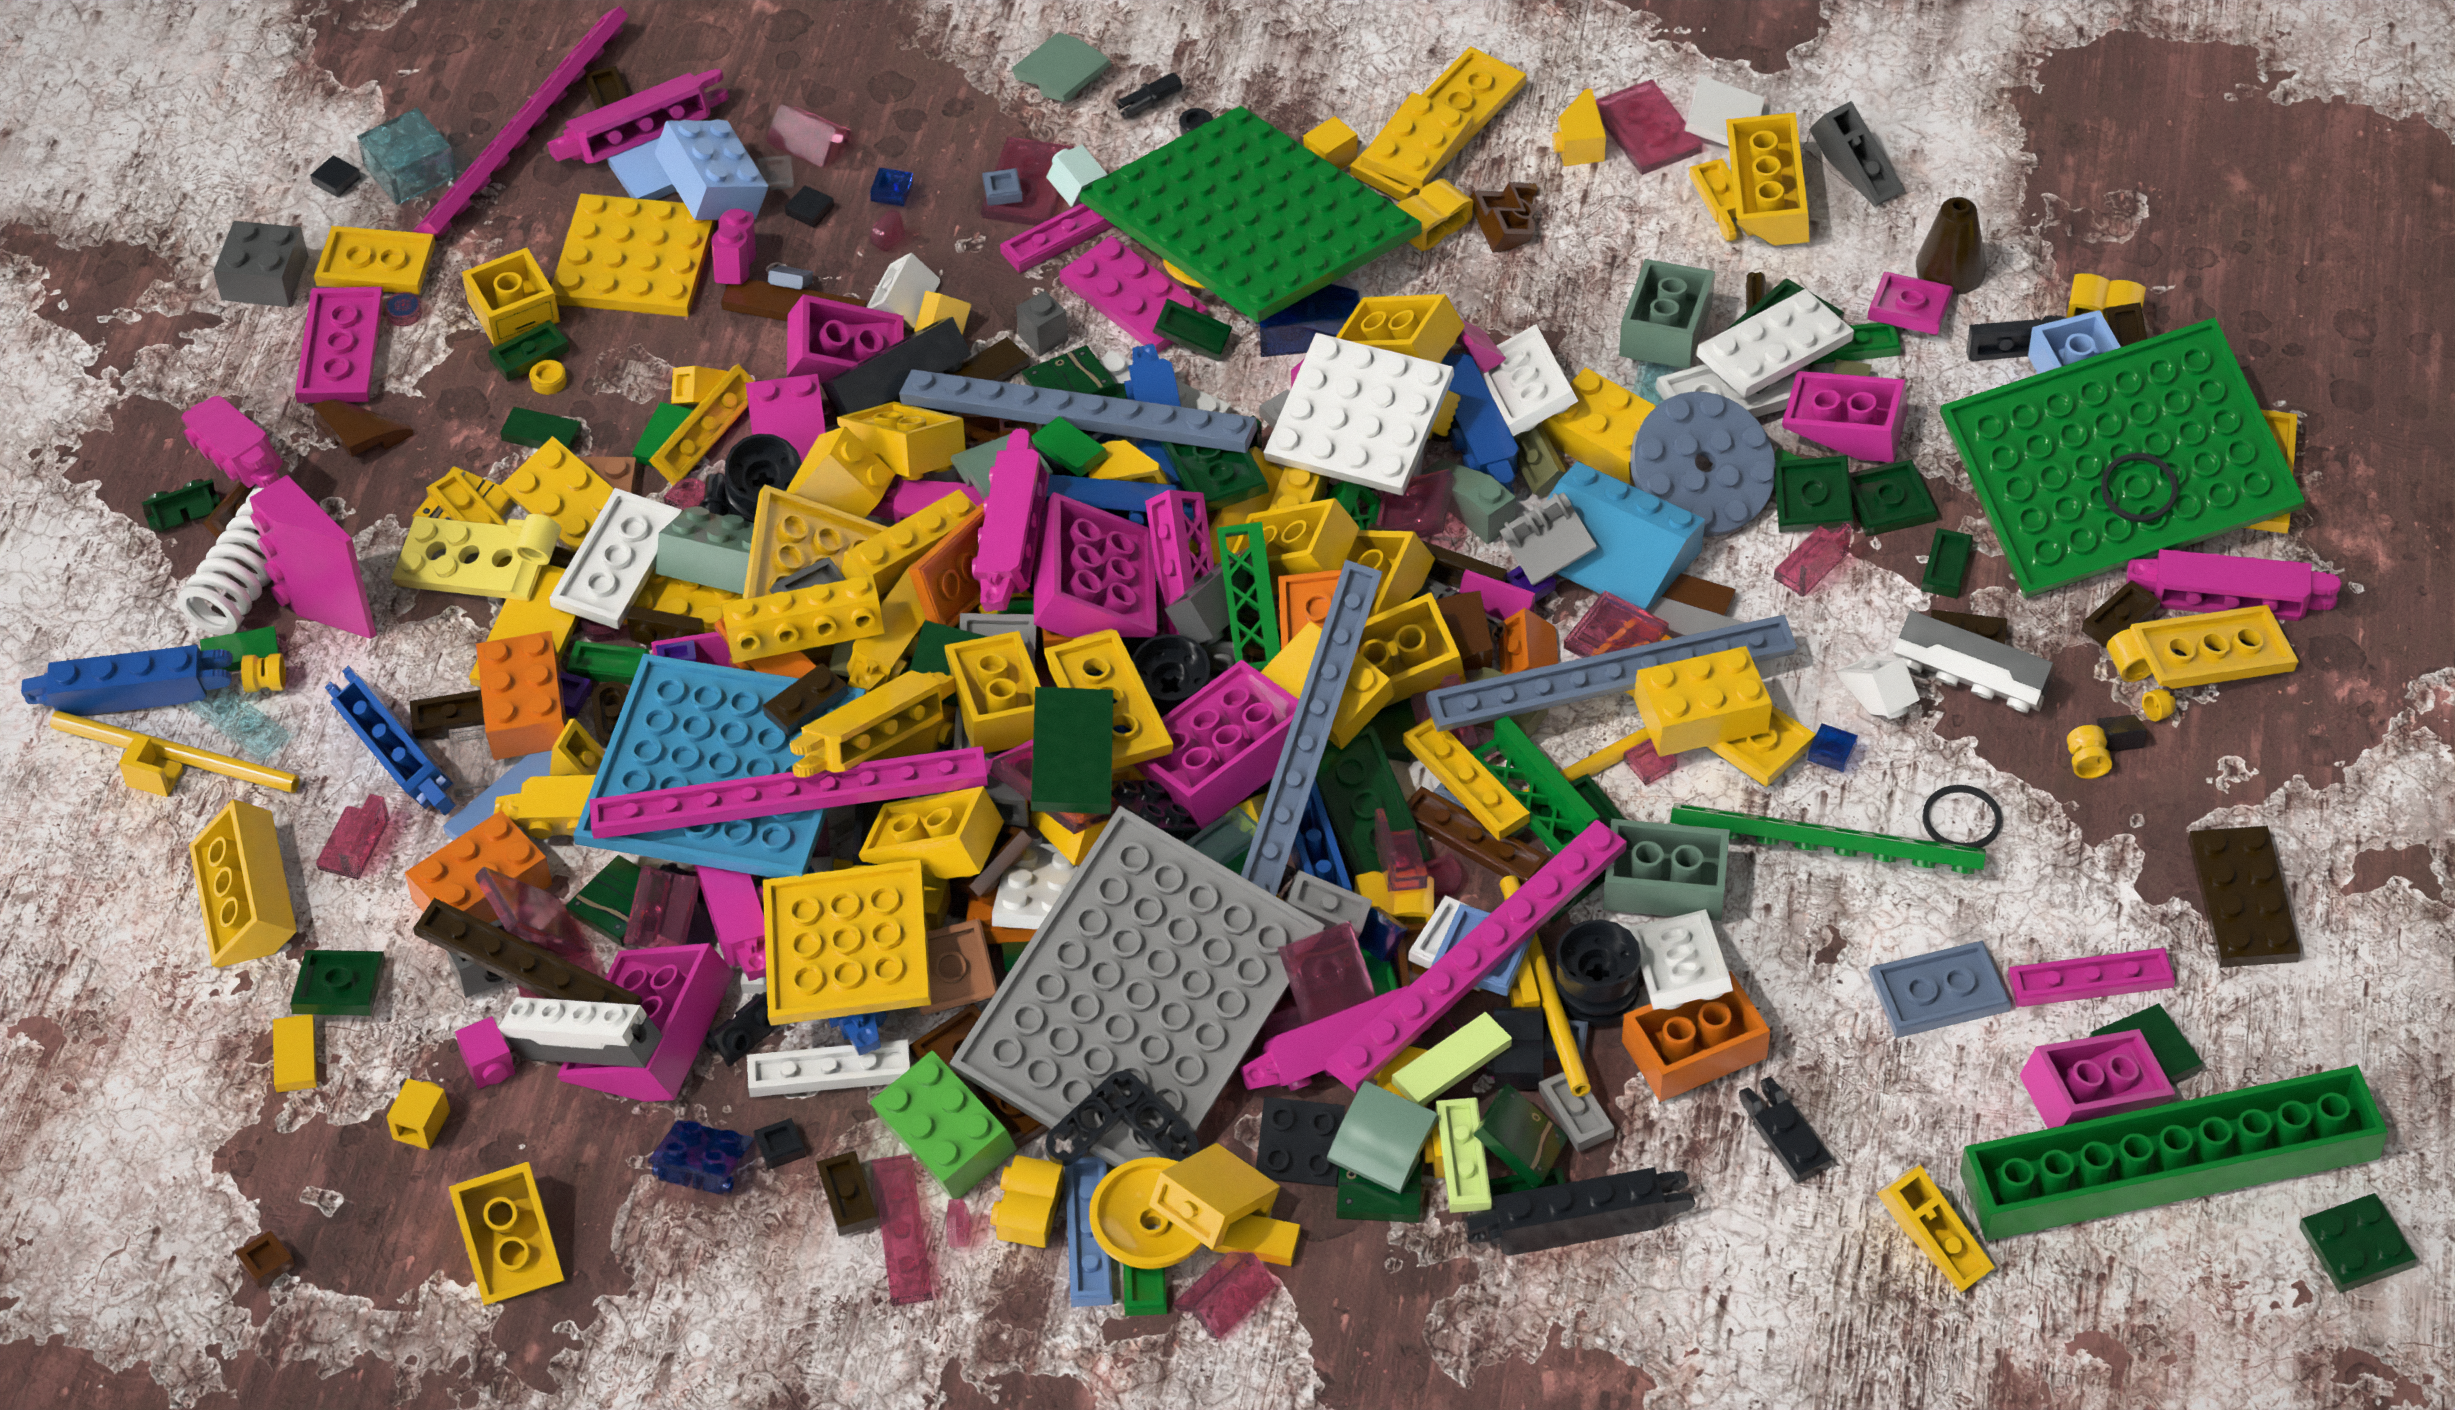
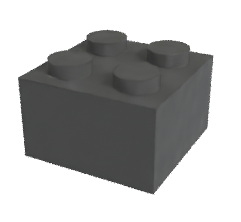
[213,220,309,307]

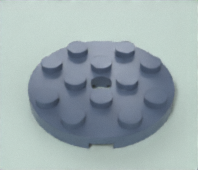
[1630,391,1775,537]

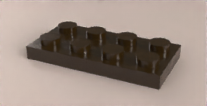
[2188,825,2301,968]

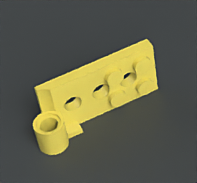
[391,514,561,601]

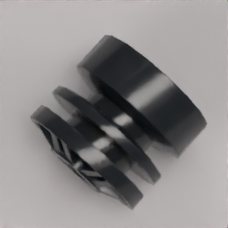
[725,434,802,523]
[1131,634,1210,718]
[1556,919,1641,1028]

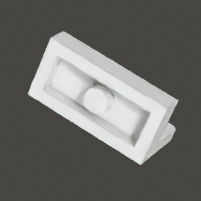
[866,253,940,330]

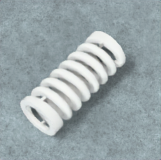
[177,478,279,636]

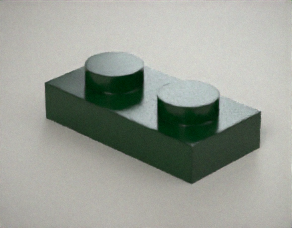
[488,320,570,382]

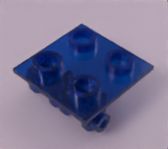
[648,1120,754,1195]

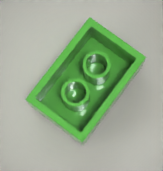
[870,1050,1017,1202]

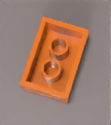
[476,631,567,760]
[404,810,553,923]
[1622,971,1770,1102]

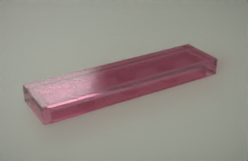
[871,1154,933,1306]

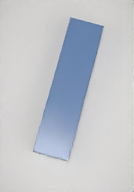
[443,750,564,840]
[1065,1157,1113,1307]

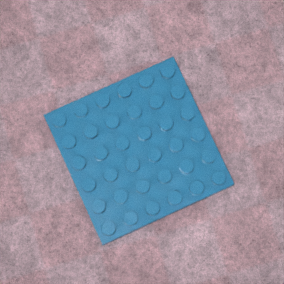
[573,653,866,878]

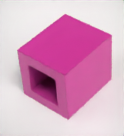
[455,1016,515,1089]

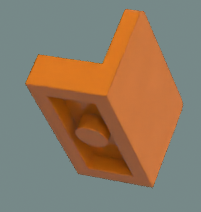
[1498,607,1558,675]

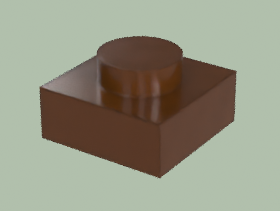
[235,1230,295,1289]

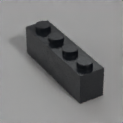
[821,317,972,417]

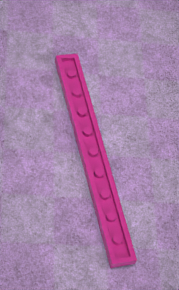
[412,6,629,238]
[589,746,988,839]
[1326,819,1627,1093]

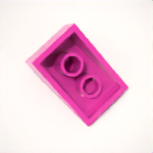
[787,294,904,384]
[1782,371,1908,462]
[746,374,826,463]
[2019,1029,2176,1129]

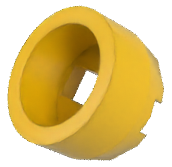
[2142,689,2176,722]

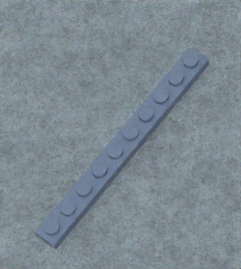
[899,370,1257,453]
[1241,559,1382,896]
[1426,614,1797,732]

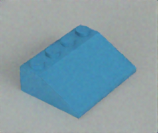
[1546,461,1705,614]

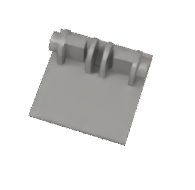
[1499,492,1597,586]

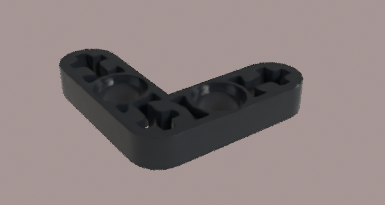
[1045,1071,1199,1166]

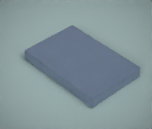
[1869,940,2011,1038]

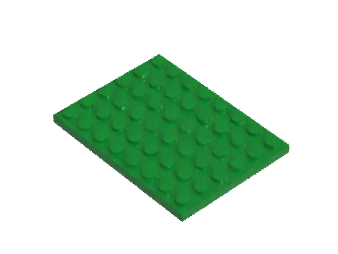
[1079,105,1422,323]
[1940,317,2305,599]

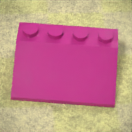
[249,475,377,639]
[1034,492,1157,637]
[1135,660,1299,830]
[557,943,735,1102]

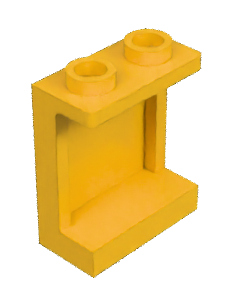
[1148,1143,1280,1250]

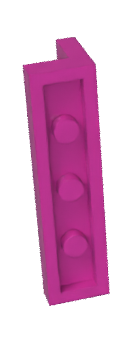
[1145,490,1225,639]

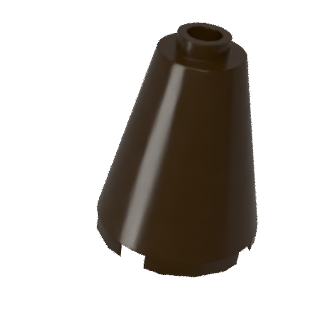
[1916,197,1987,295]

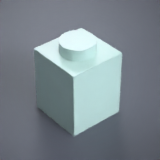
[1046,144,1108,208]

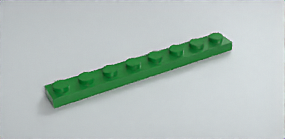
[1670,803,1986,874]

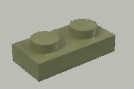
[1513,422,1566,498]

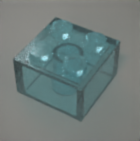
[357,107,457,205]

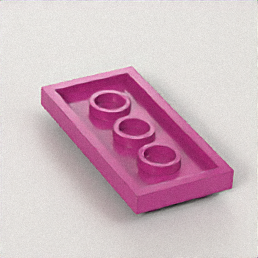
[1059,235,1208,354]
[295,287,384,403]

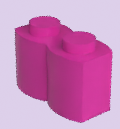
[712,209,756,285]

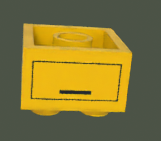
[461,247,560,347]

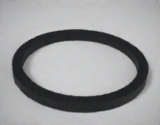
[2101,453,2178,522]
[1922,785,2002,848]

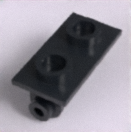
[705,991,779,1067]

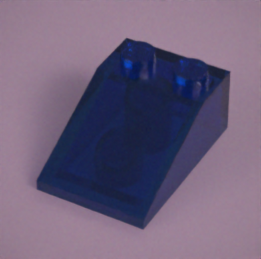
[1256,284,1360,357]

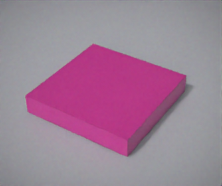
[1867,272,1954,335]

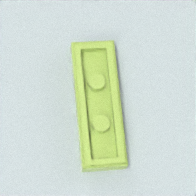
[1392,1012,1512,1106]
[1436,1097,1491,1213]

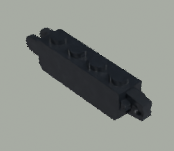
[1464,1167,1696,1256]

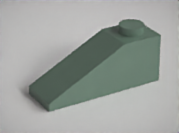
[1415,458,1516,545]

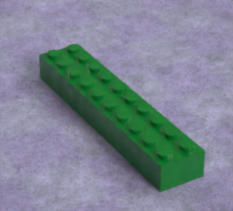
[1960,1065,2388,1241]

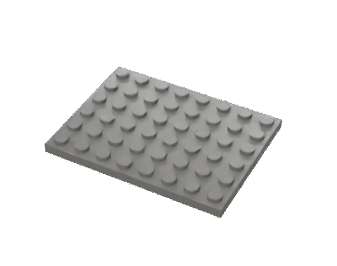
[949,806,1325,1167]

